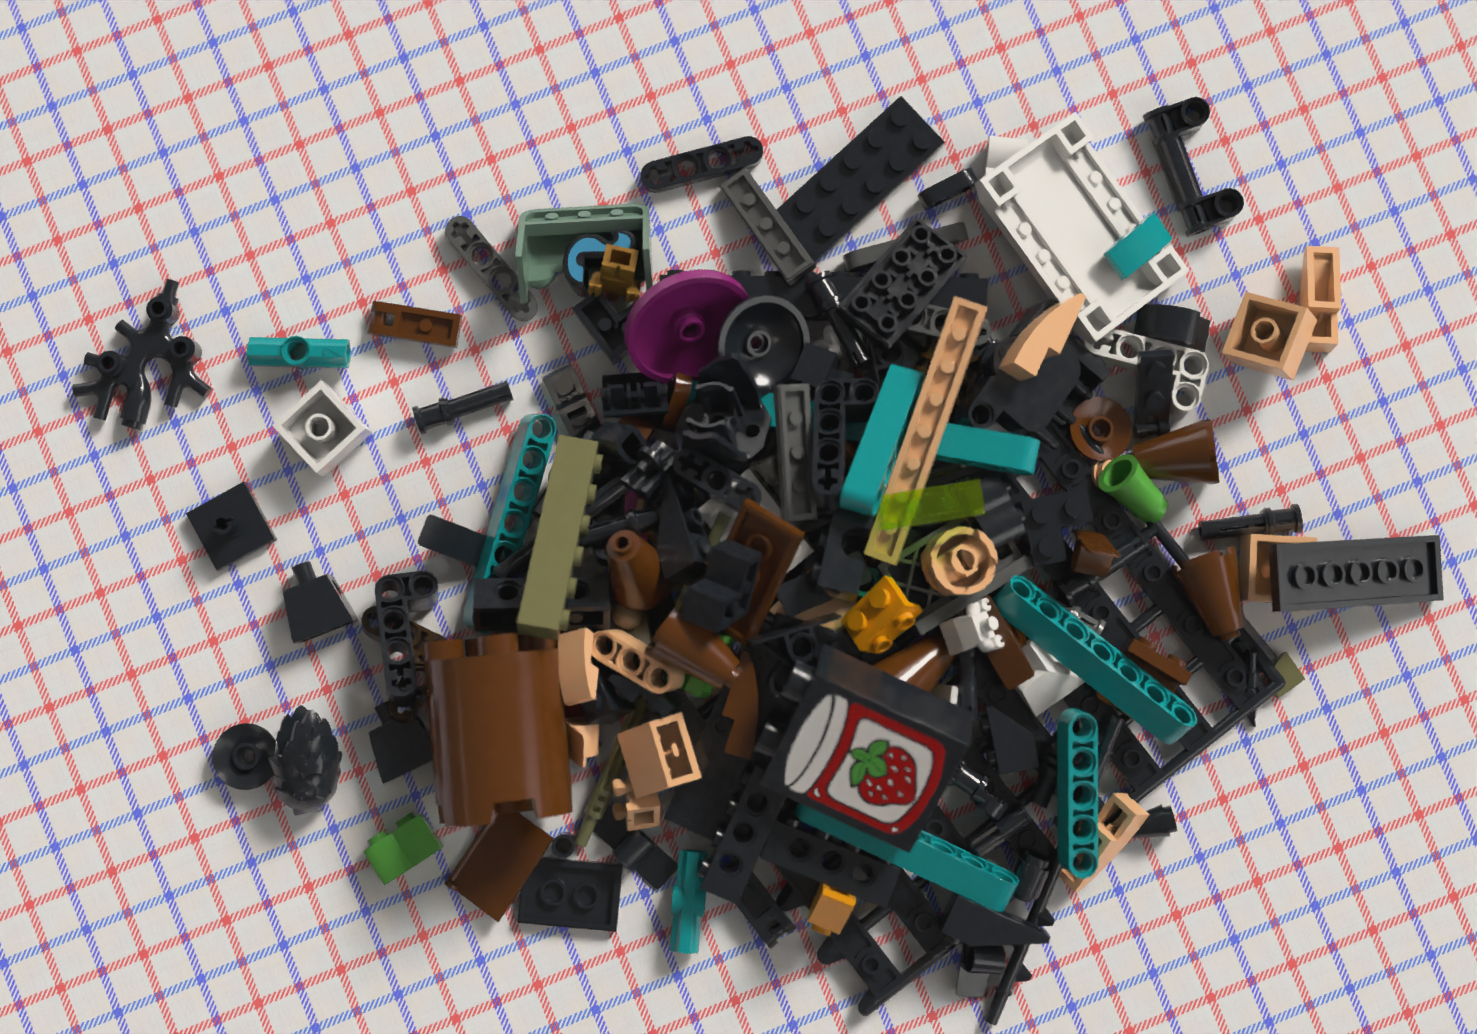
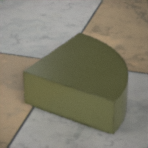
[1273,652,1305,698]

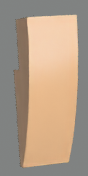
[1299,246,1341,353]
[999,293,1086,381]
[1059,793,1149,892]

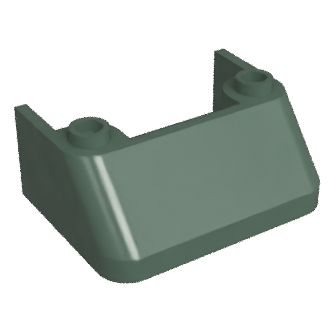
[515,204,653,304]

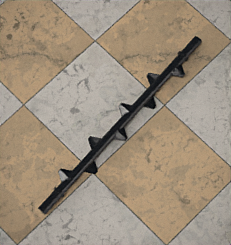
[984,715,1124,1025]

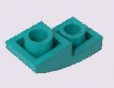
[1103,212,1173,280]

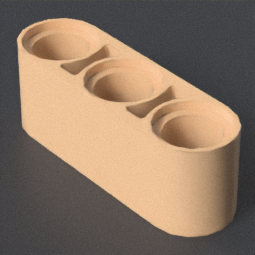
[591,629,685,694]

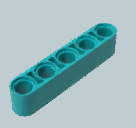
[840,364,925,516]
[1057,708,1098,879]

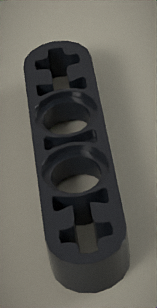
[641,136,763,193]

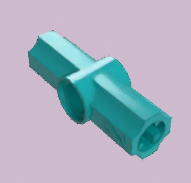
[247,336,351,370]
[670,849,708,954]

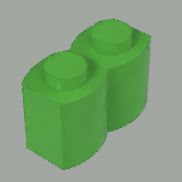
[363,812,444,885]

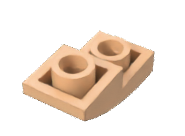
[558,627,599,706]

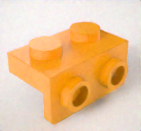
[840,575,923,654]

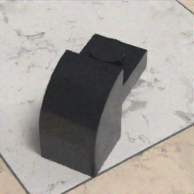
[1133,304,1210,352]

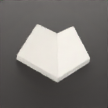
[1015,639,1085,717]

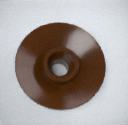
[1069,397,1132,461]

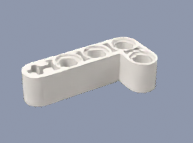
[1079,329,1209,415]

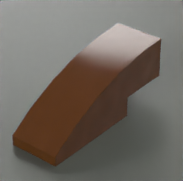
[722,648,759,760]

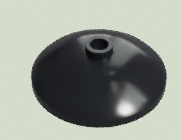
[716,295,810,395]

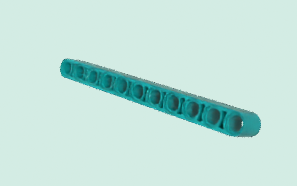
[684,380,1040,476]

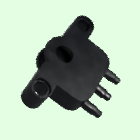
[954,299,1094,450]

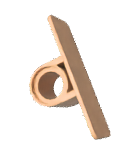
[566,716,599,768]

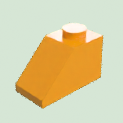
[807,882,857,936]

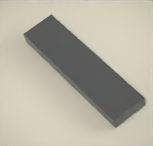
[719,167,817,286]
[773,384,818,521]

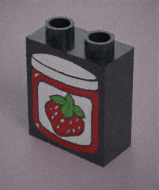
[752,644,973,853]

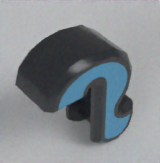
[563,229,641,298]

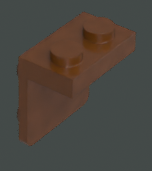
[1095,636,1192,722]

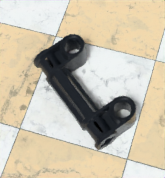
[1143,97,1244,237]

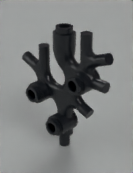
[72,279,212,430]

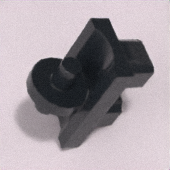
[621,440,683,503]

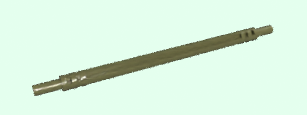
[575,512,731,847]

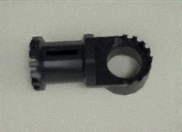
[948,759,1009,821]

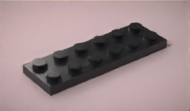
[776,96,945,263]
[1268,535,1444,612]

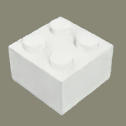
[272,380,373,477]

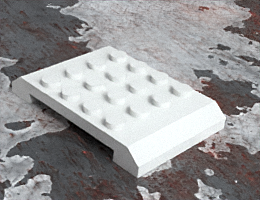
[975,111,1190,345]

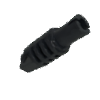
[1028,720,1082,809]

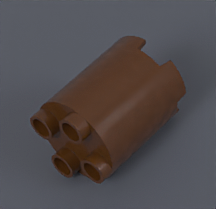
[422,633,573,827]

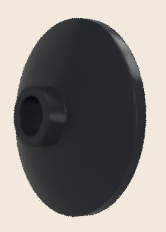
[212,723,276,790]

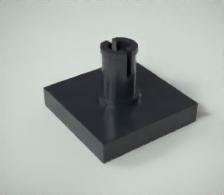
[186,482,277,571]

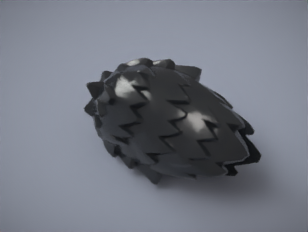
[269,705,342,815]

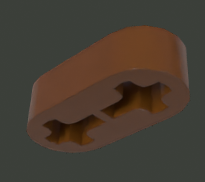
[657,372,693,433]

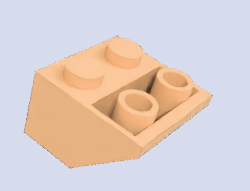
[617,712,702,799]

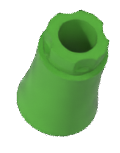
[1098,454,1169,524]

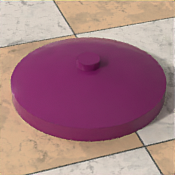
[624,269,749,384]

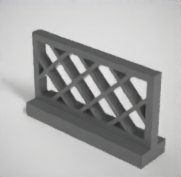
[875,513,1033,636]

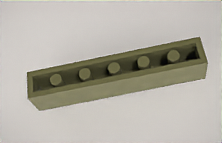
[517,435,604,641]

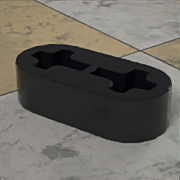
[917,167,978,211]

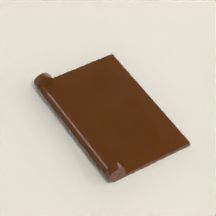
[444,811,554,922]

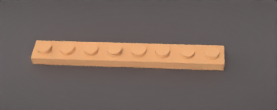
[864,296,988,565]

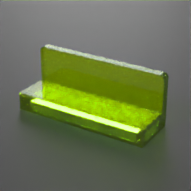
[879,479,986,530]

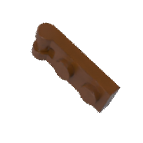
[367,301,462,348]

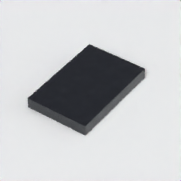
[517,857,623,932]

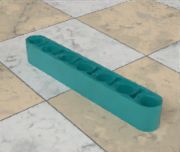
[462,414,557,634]
[993,575,1197,745]
[794,802,1019,912]

